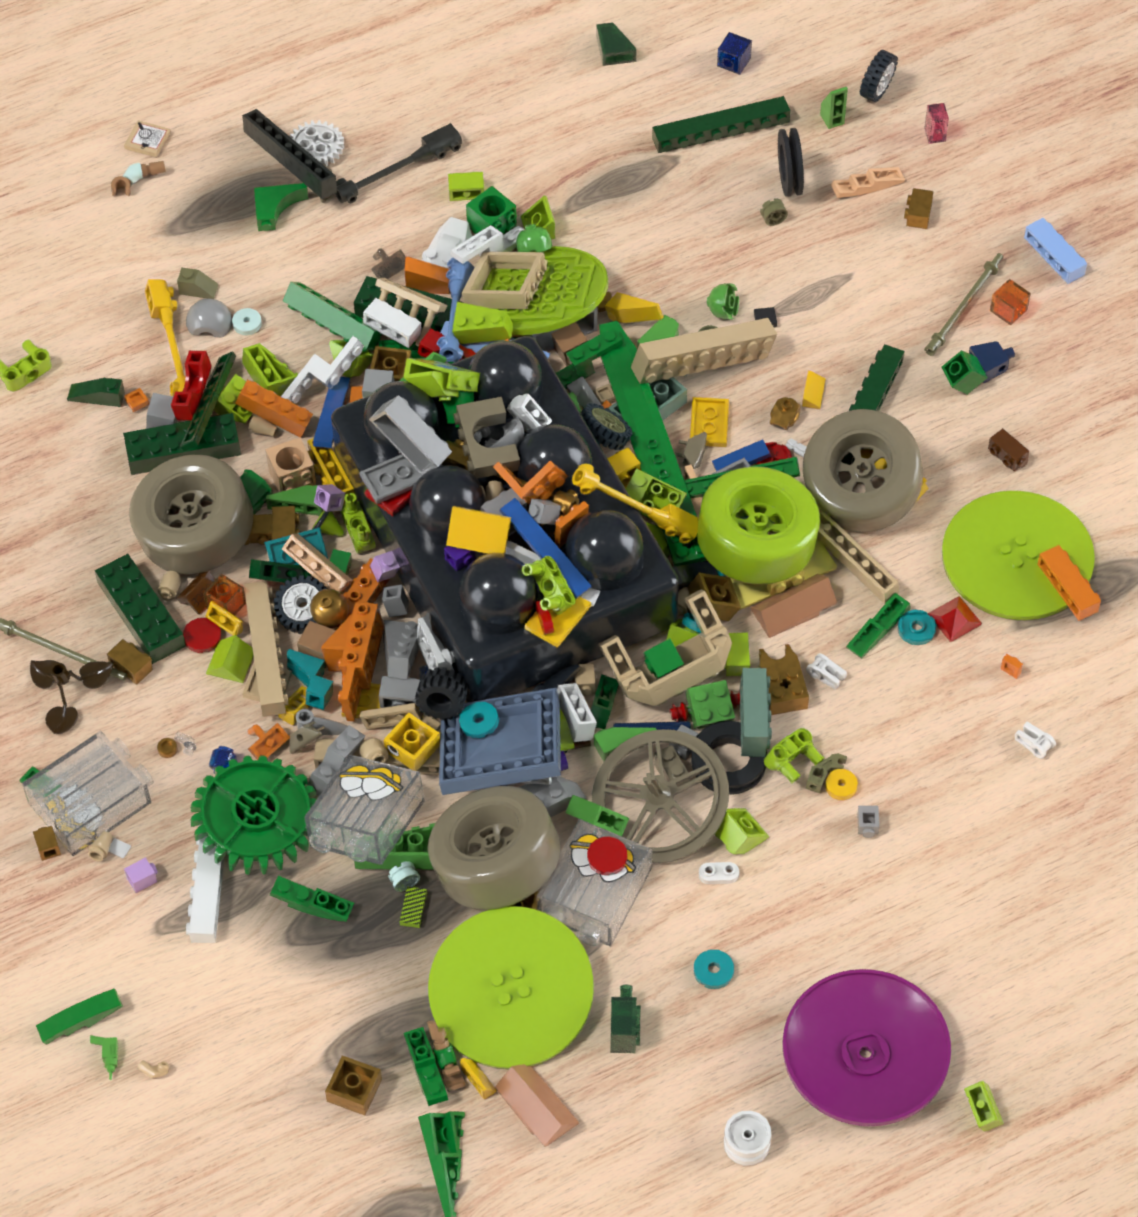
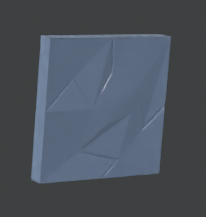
[439,688,561,795]

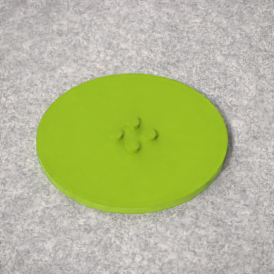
[481,246,609,335]
[942,490,1095,620]
[428,906,594,1070]

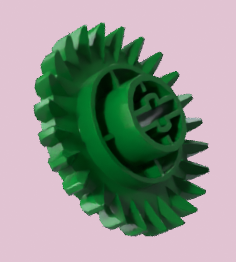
[190,755,321,875]

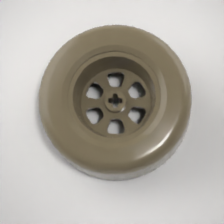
[803,409,923,532]
[129,455,253,574]
[428,786,561,910]

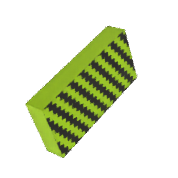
[400,886,427,928]

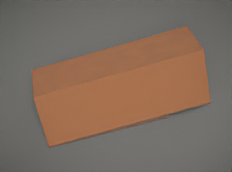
[751,574,837,638]
[495,1064,579,1147]

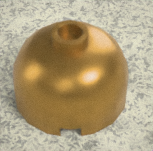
[310,589,349,628]

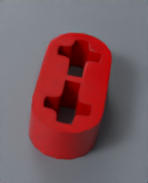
[535,600,554,635]

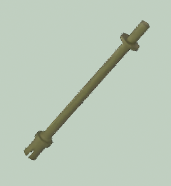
[924,253,1003,356]
[0,618,127,681]

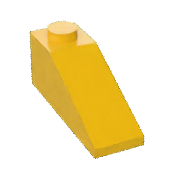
[605,292,663,323]

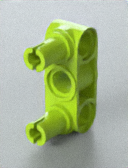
[0,339,52,392]
[341,493,376,554]
[522,556,576,615]
[764,728,825,784]

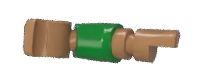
[427,1021,466,1092]

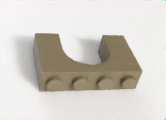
[453,397,520,478]

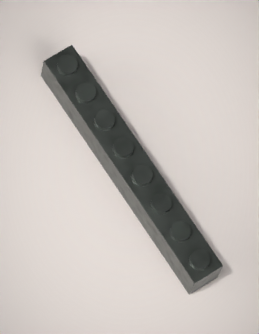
[242,109,337,199]

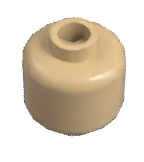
[360,738,388,768]

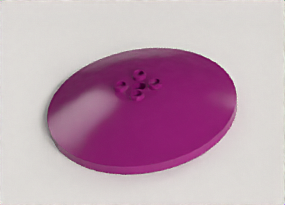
[782,969,951,1127]

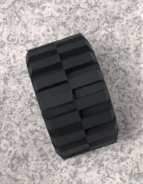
[415,667,468,720]

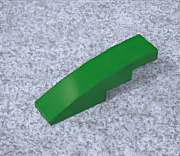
[36,988,123,1045]

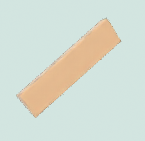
[282,534,352,593]

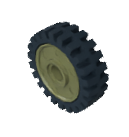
[580,403,632,450]

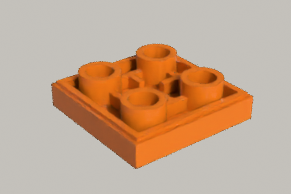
[554,501,589,548]

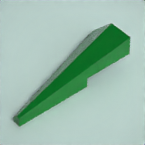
[418,1111,465,1217]

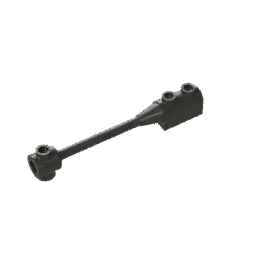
[335,123,462,204]

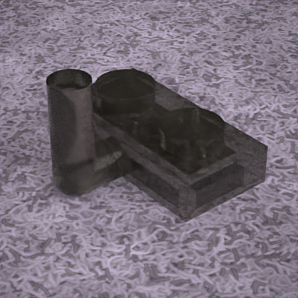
[371,248,406,279]

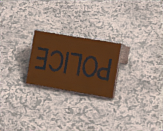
[176,571,223,614]

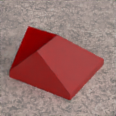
[928,596,982,642]

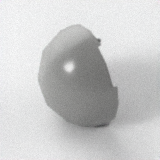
[186,299,232,338]
[484,417,524,449]

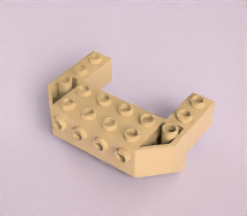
[598,589,732,706]

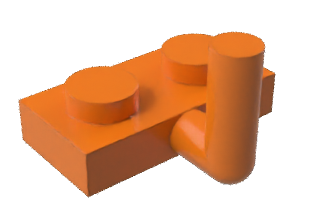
[247,723,290,760]

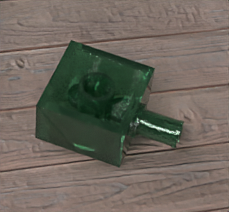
[610,984,641,1053]

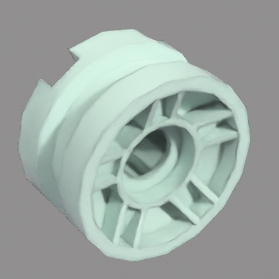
[388,861,420,892]

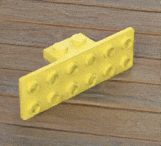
[731,539,837,610]

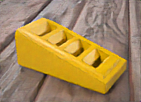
[278,686,310,725]

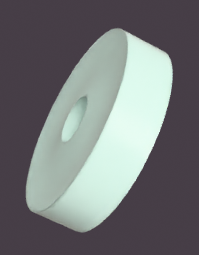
[232,308,262,335]

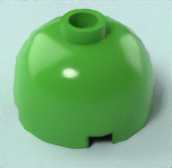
[516,224,552,252]
[707,283,739,320]

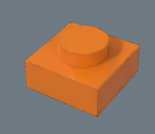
[124,388,150,412]
[1000,654,1023,679]

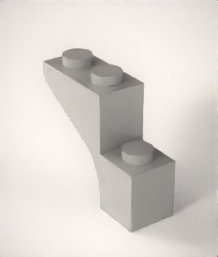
[307,725,365,799]

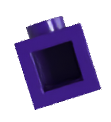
[444,546,475,571]

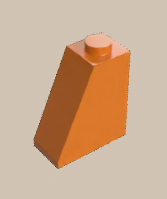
[405,257,450,294]

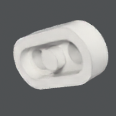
[699,862,739,884]

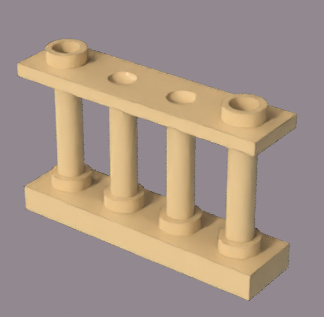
[375,278,447,346]

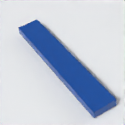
[313,377,350,448]
[499,498,591,599]

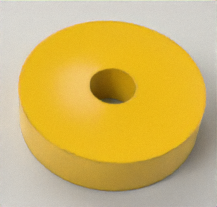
[825,769,858,800]

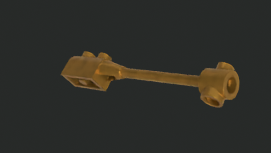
[442,439,579,517]

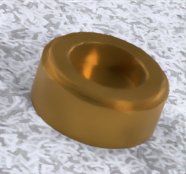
[157,738,178,758]

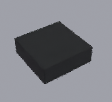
[754,307,777,328]

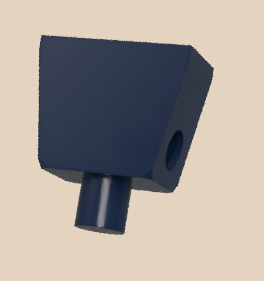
[969,341,1015,383]

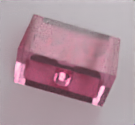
[924,103,949,144]

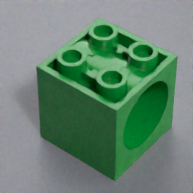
[466,186,517,235]

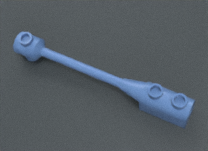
[437,258,475,362]

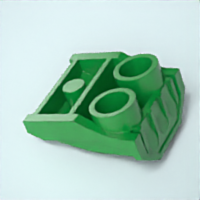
[240,469,273,515]

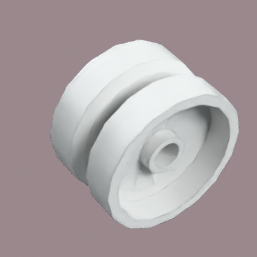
[724,1111,771,1166]

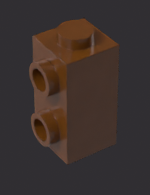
[988,428,1029,472]

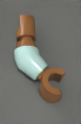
[111,161,166,196]

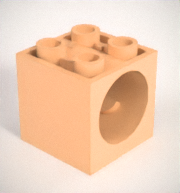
[265,437,316,492]

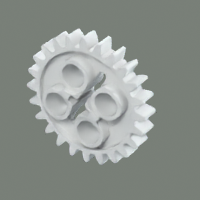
[290,120,344,166]

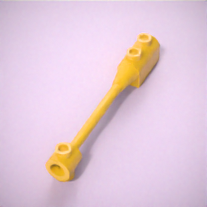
[145,279,186,396]
[572,464,698,543]

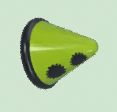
[312,510,344,536]

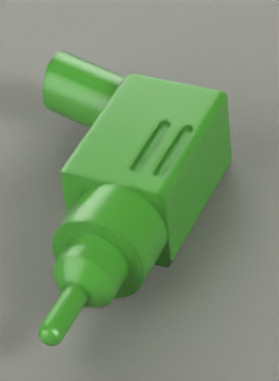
[90,1035,118,1080]

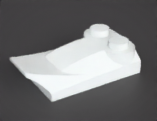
[422,217,473,270]
[417,613,455,670]

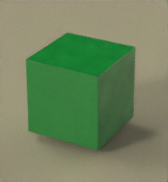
[941,350,988,395]
[643,638,684,680]

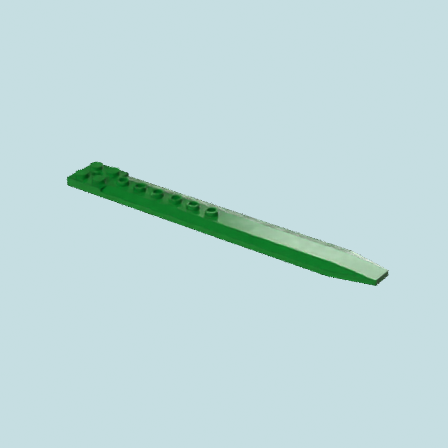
[599,321,707,567]

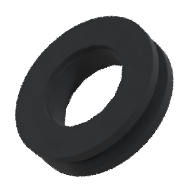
[778,128,804,197]
[691,721,767,795]

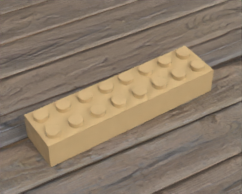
[631,318,777,384]

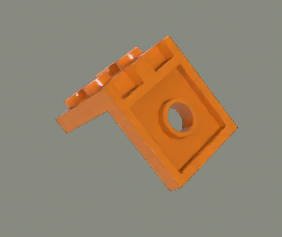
[493,460,568,505]

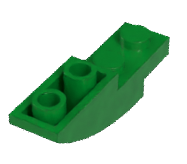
[270,875,354,922]
[403,1027,448,1106]

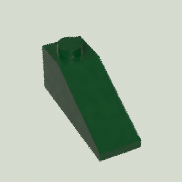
[67,377,125,407]
[249,559,311,583]
[590,674,619,729]

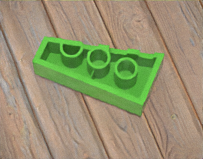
[354,823,435,870]

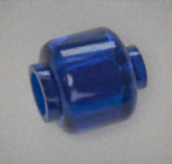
[209,746,237,774]

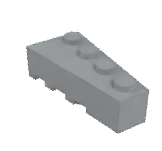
[383,620,419,679]

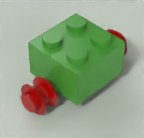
[669,680,740,729]

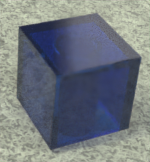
[717,32,752,75]

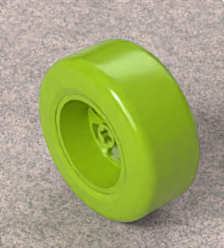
[697,467,820,584]

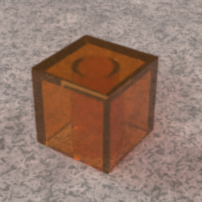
[990,279,1031,325]
[203,573,246,616]

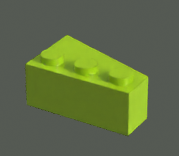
[452,302,513,344]
[242,343,298,396]

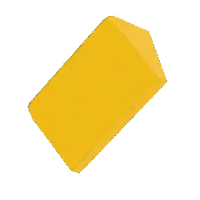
[802,370,826,409]
[205,601,243,636]
[460,1058,496,1099]

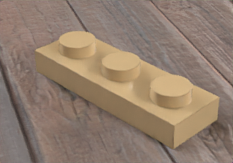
[360,703,422,729]

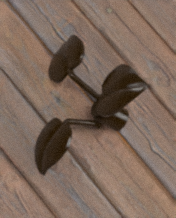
[30,660,113,734]

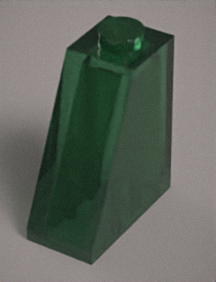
[596,22,636,66]

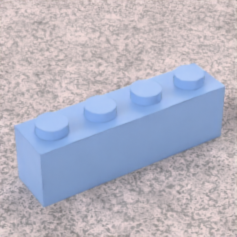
[1024,218,1087,284]

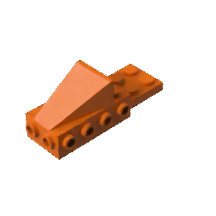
[321,602,384,722]

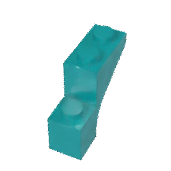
[287,649,333,710]

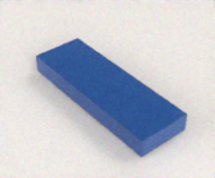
[712,439,771,471]

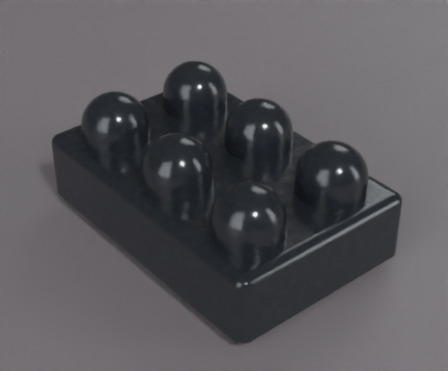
[331,336,679,702]

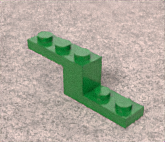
[556,327,624,389]

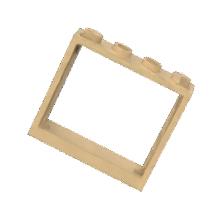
[462,252,548,309]

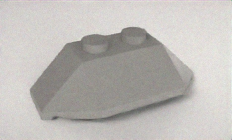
[519,776,587,817]

